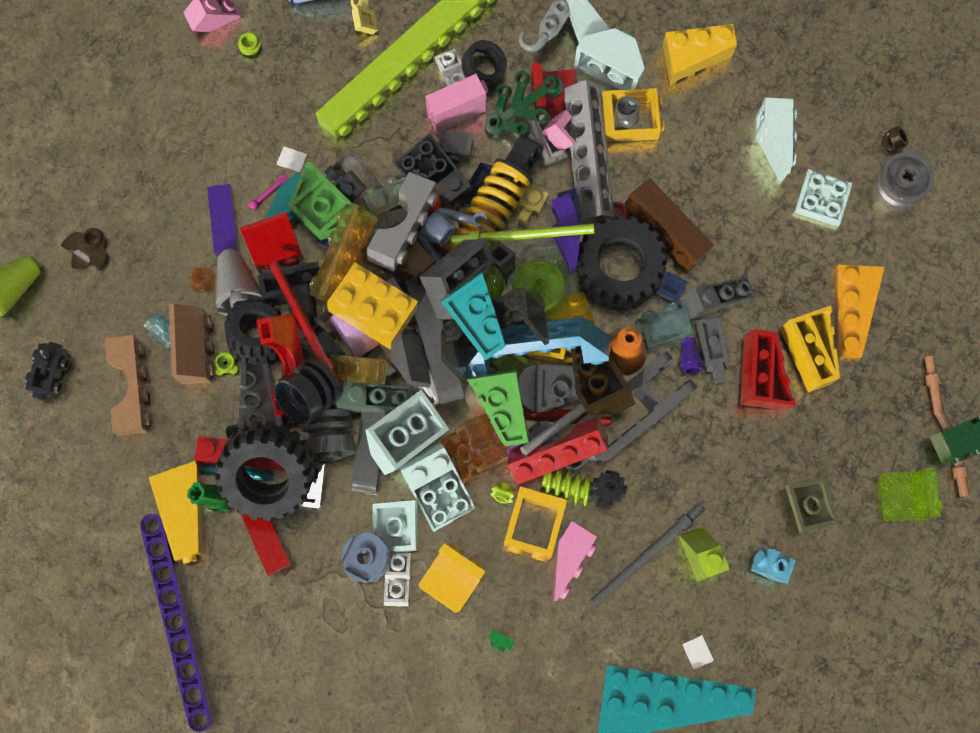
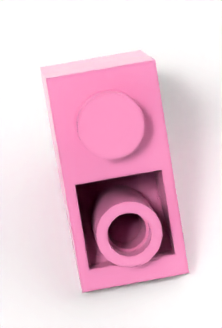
[183,0,241,32]

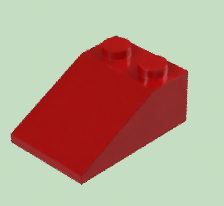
[240,212,304,275]

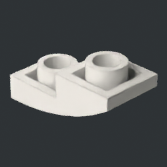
[434,49,466,86]
[384,552,411,606]

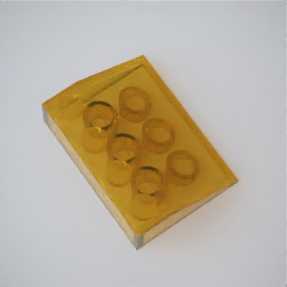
[309,204,378,302]

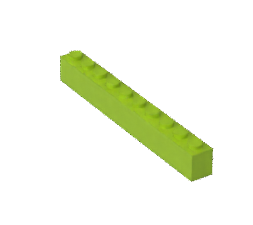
[316,0,495,140]

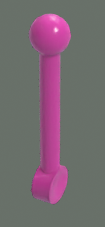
[249,174,288,209]

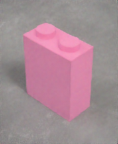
[425,74,488,134]

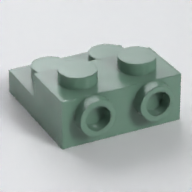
[363,175,405,229]

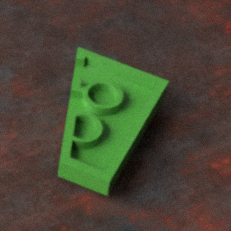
[467,370,529,446]

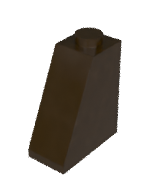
[360,221,435,286]

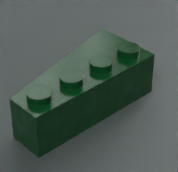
[930,416,980,464]

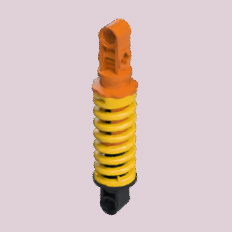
[440,135,544,256]

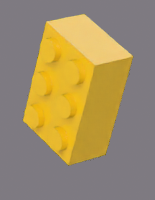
[327,263,418,350]

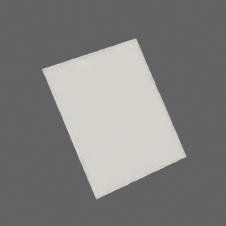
[276,147,307,172]
[682,635,714,669]

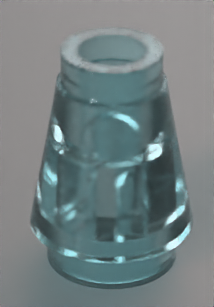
[143,313,171,348]

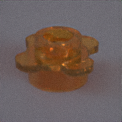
[190,267,215,291]

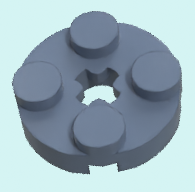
[341,532,392,583]

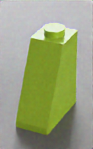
[679,527,730,582]

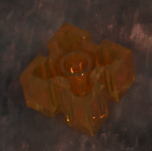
[441,414,509,484]

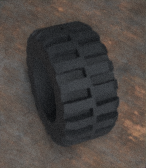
[575,215,667,310]
[215,421,316,521]

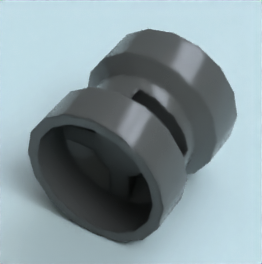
[616,96,639,128]

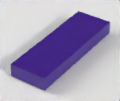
[207,184,239,255]

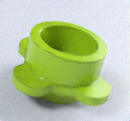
[213,352,238,376]
[490,482,515,503]

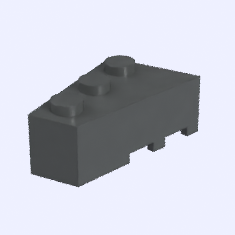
[420,239,494,320]

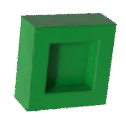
[488,630,515,652]

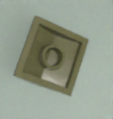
[785,477,839,533]

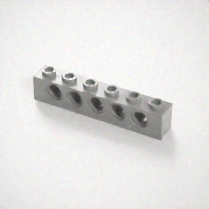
[564,80,615,224]

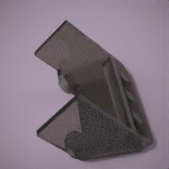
[441,288,549,384]

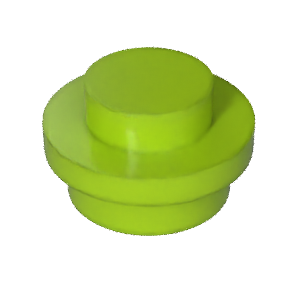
[238,32,261,55]

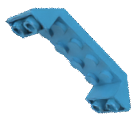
[462,317,612,377]

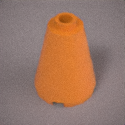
[608,327,647,375]

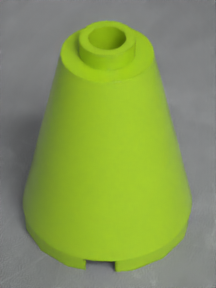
[0,255,42,317]

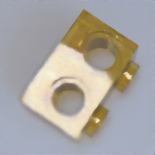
[331,355,387,384]

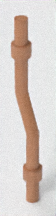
[925,356,970,497]

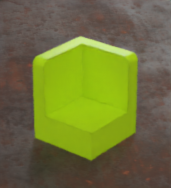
[491,353,528,374]

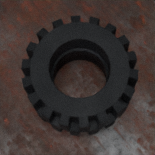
[224,299,281,365]

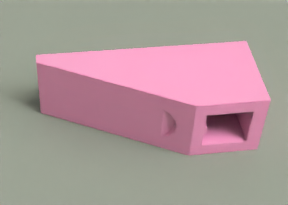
[553,521,597,601]

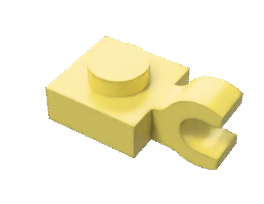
[351,0,378,34]
[518,186,548,227]

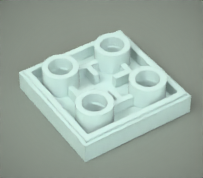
[794,169,853,227]

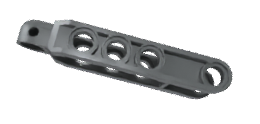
[564,351,698,471]

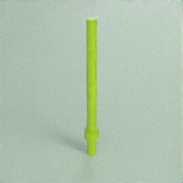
[451,224,595,245]

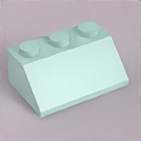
[365,390,449,475]

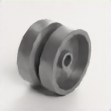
[874,152,934,211]

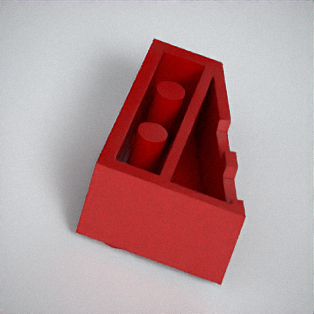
[740,329,797,410]

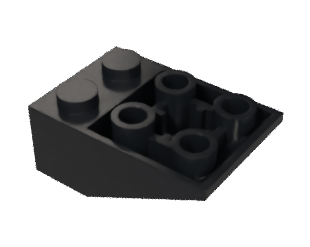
[394,133,477,210]

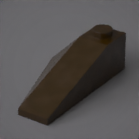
[571,345,635,415]

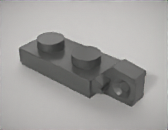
[696,316,730,384]

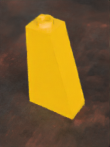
[148,461,203,565]

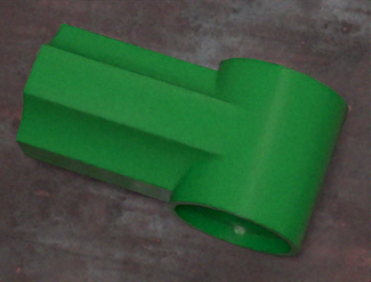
[187,482,230,511]

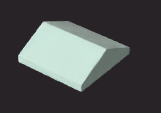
[373,500,418,552]

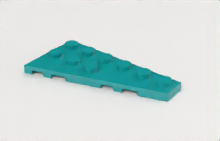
[598,665,756,733]

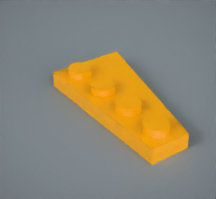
[836,265,885,359]

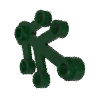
[485,71,564,136]

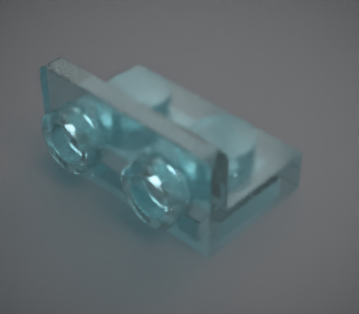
[636,303,693,350]

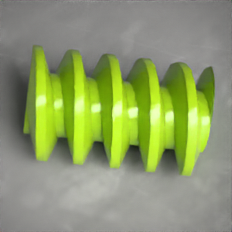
[540,468,593,507]

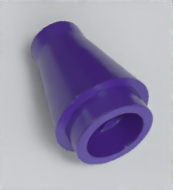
[680,337,704,374]

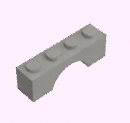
[367,172,438,271]

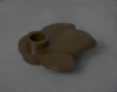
[61,228,106,269]

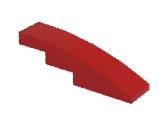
[240,514,291,576]

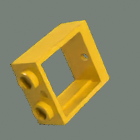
[601,88,664,143]
[504,487,567,561]

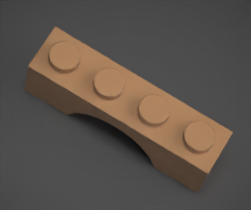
[104,335,150,436]

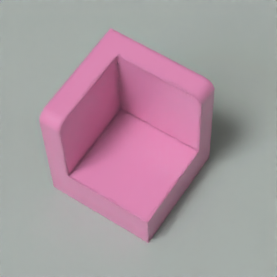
[542,110,575,151]

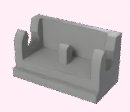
[527,114,568,168]

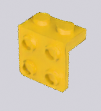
[419,543,486,613]

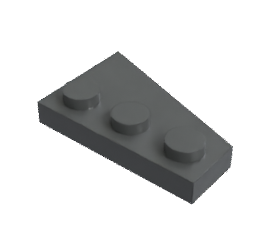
[534,365,579,413]

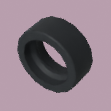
[461,40,507,86]

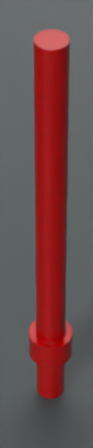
[269,261,342,387]

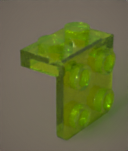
[878,468,943,522]

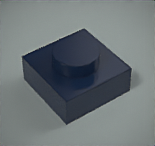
[656,271,688,304]

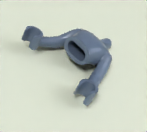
[417,207,489,264]

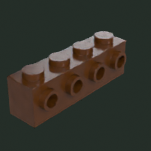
[624,178,714,270]

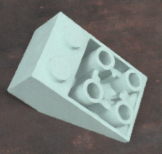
[756,97,797,182]
[399,440,476,532]

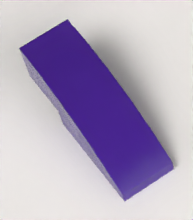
[551,194,579,275]

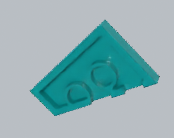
[441,271,506,361]

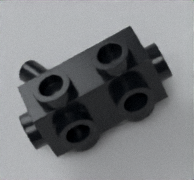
[24,342,70,401]

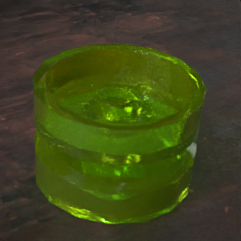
[511,259,565,319]

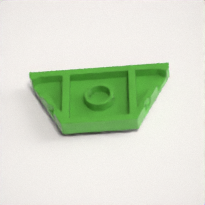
[288,161,370,240]

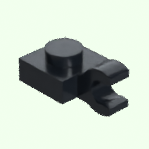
[324,162,367,203]

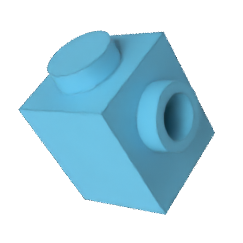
[751,547,796,584]

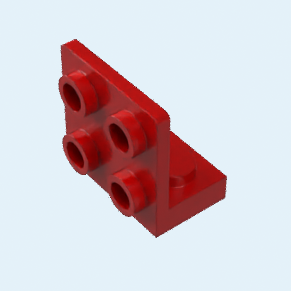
[531,63,578,116]

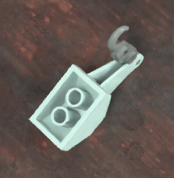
[519,0,645,90]

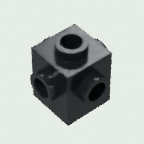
[591,470,628,507]

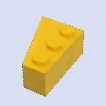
[662,24,737,85]
[780,305,840,393]

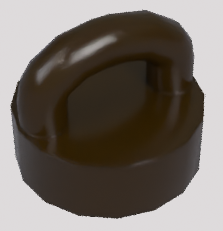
[884,126,908,151]

